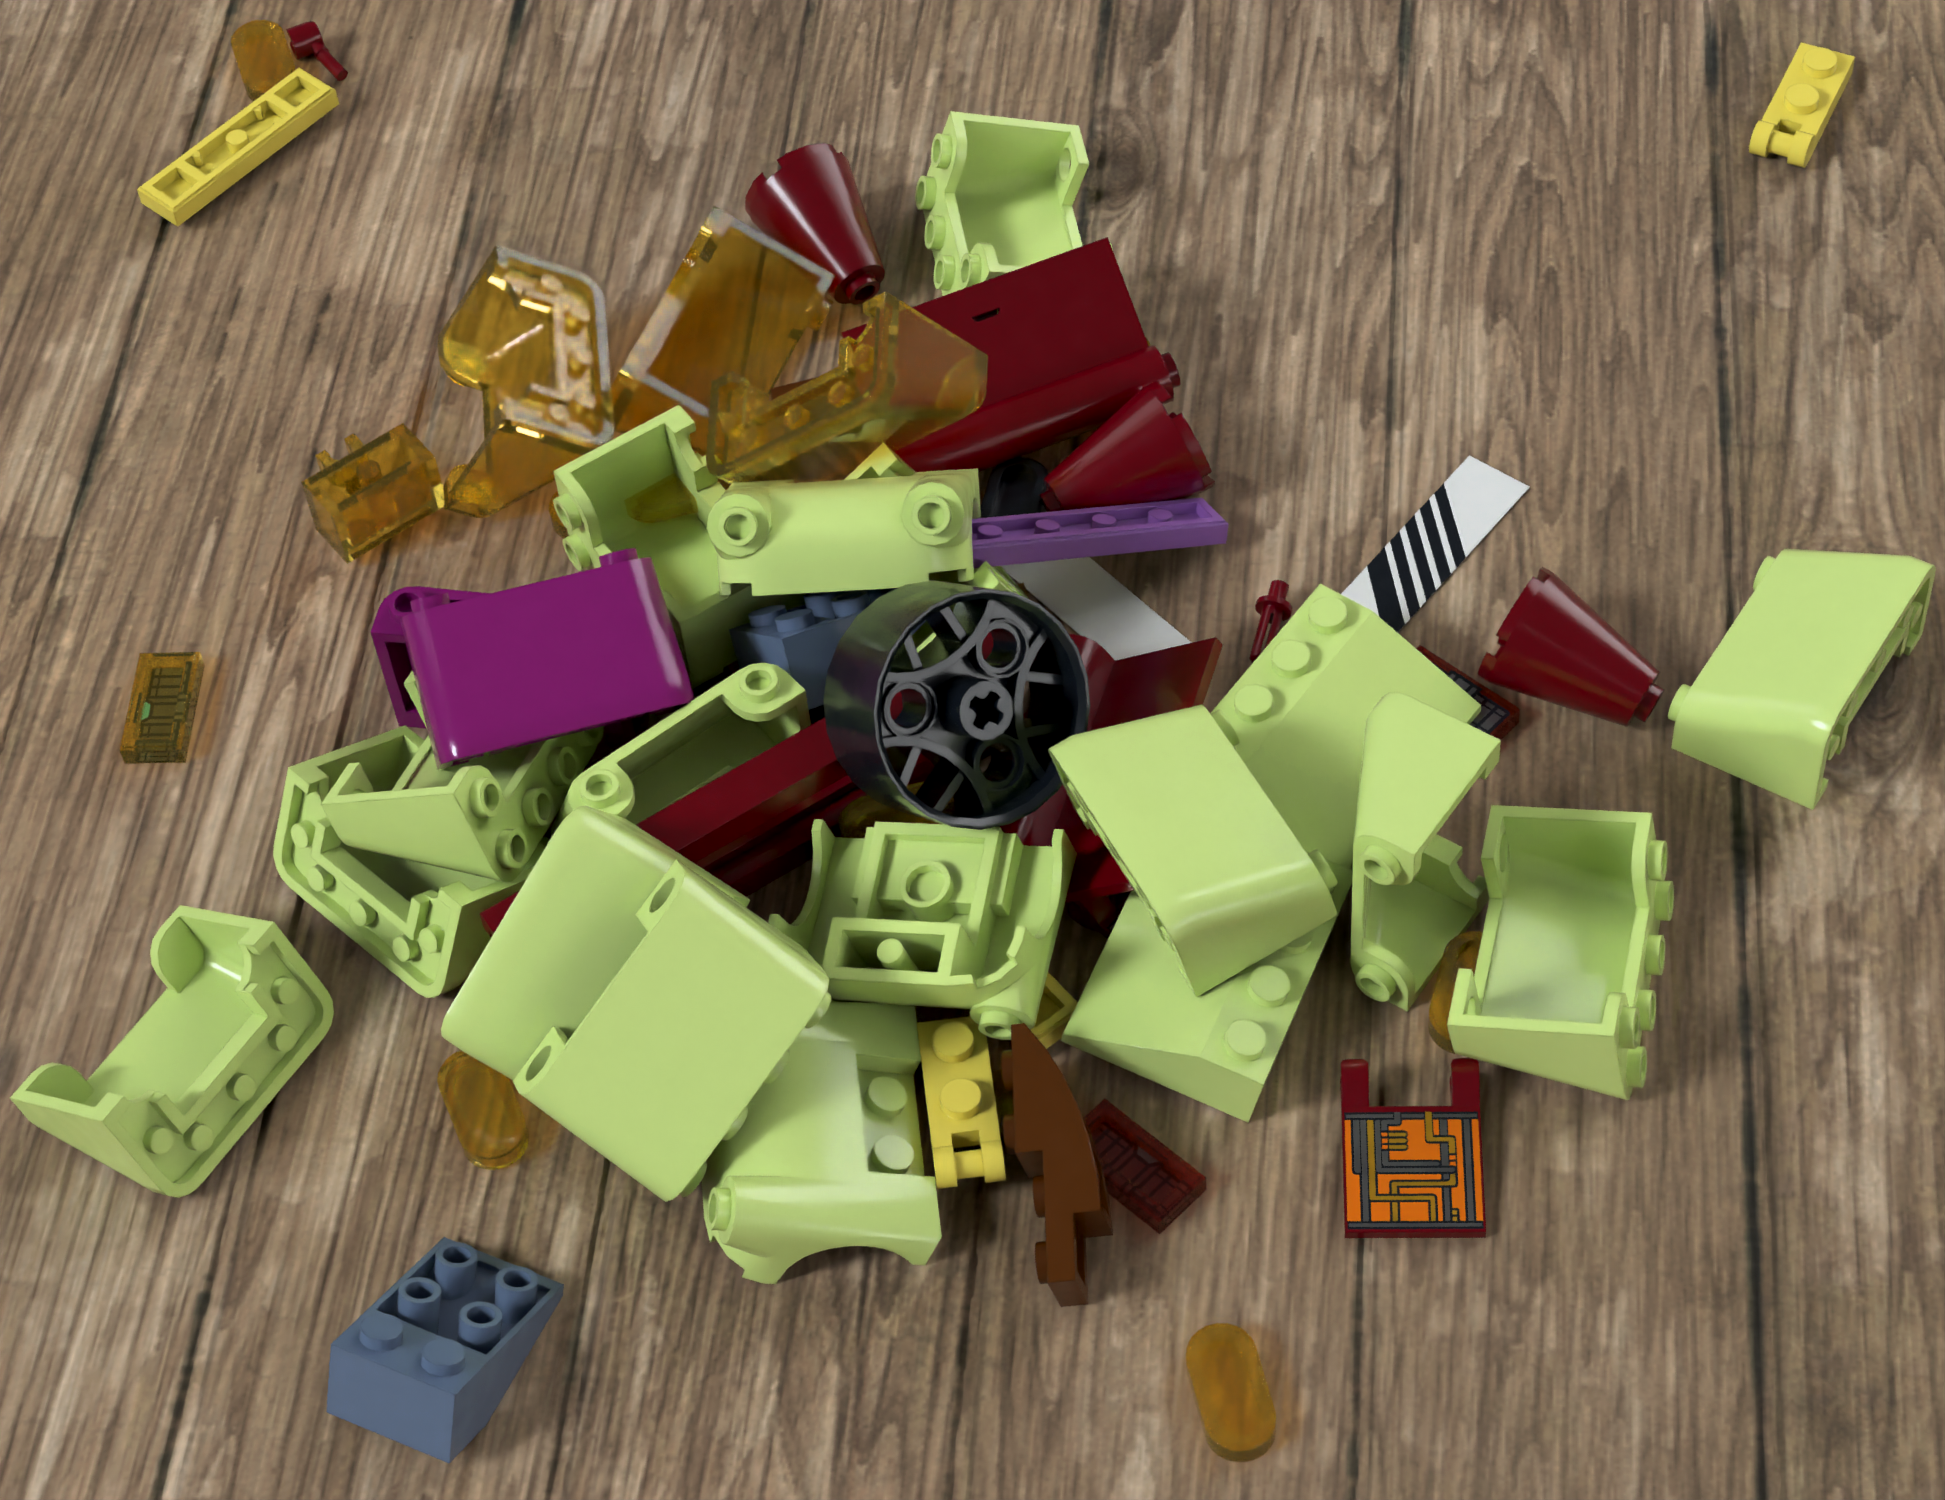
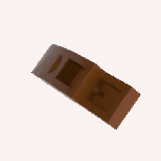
[1001,1023,1113,1307]

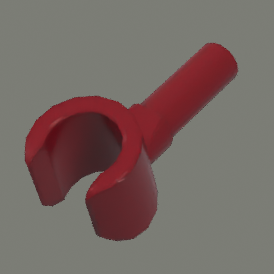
[286,21,348,81]

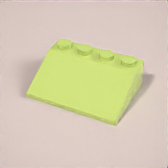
[1210,584,1481,870]
[1061,850,1353,1123]

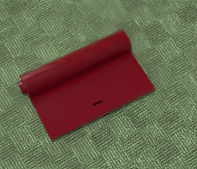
[840,237,1181,472]
[998,634,1223,903]

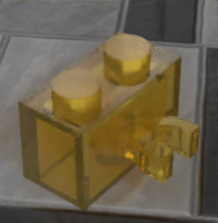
[301,423,448,564]

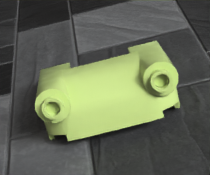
[707,468,981,596]
[768,819,1077,1040]
[701,1002,942,1284]

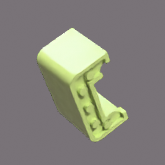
[553,405,807,689]

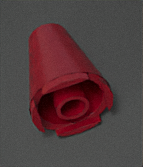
[745,143,885,305]
[1039,381,1215,512]
[1477,567,1665,727]

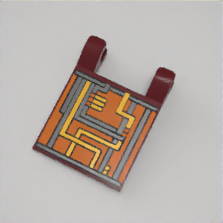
[1340,1058,1486,1238]

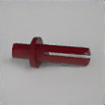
[1249,580,1292,663]

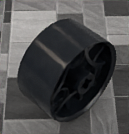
[823,580,1090,830]

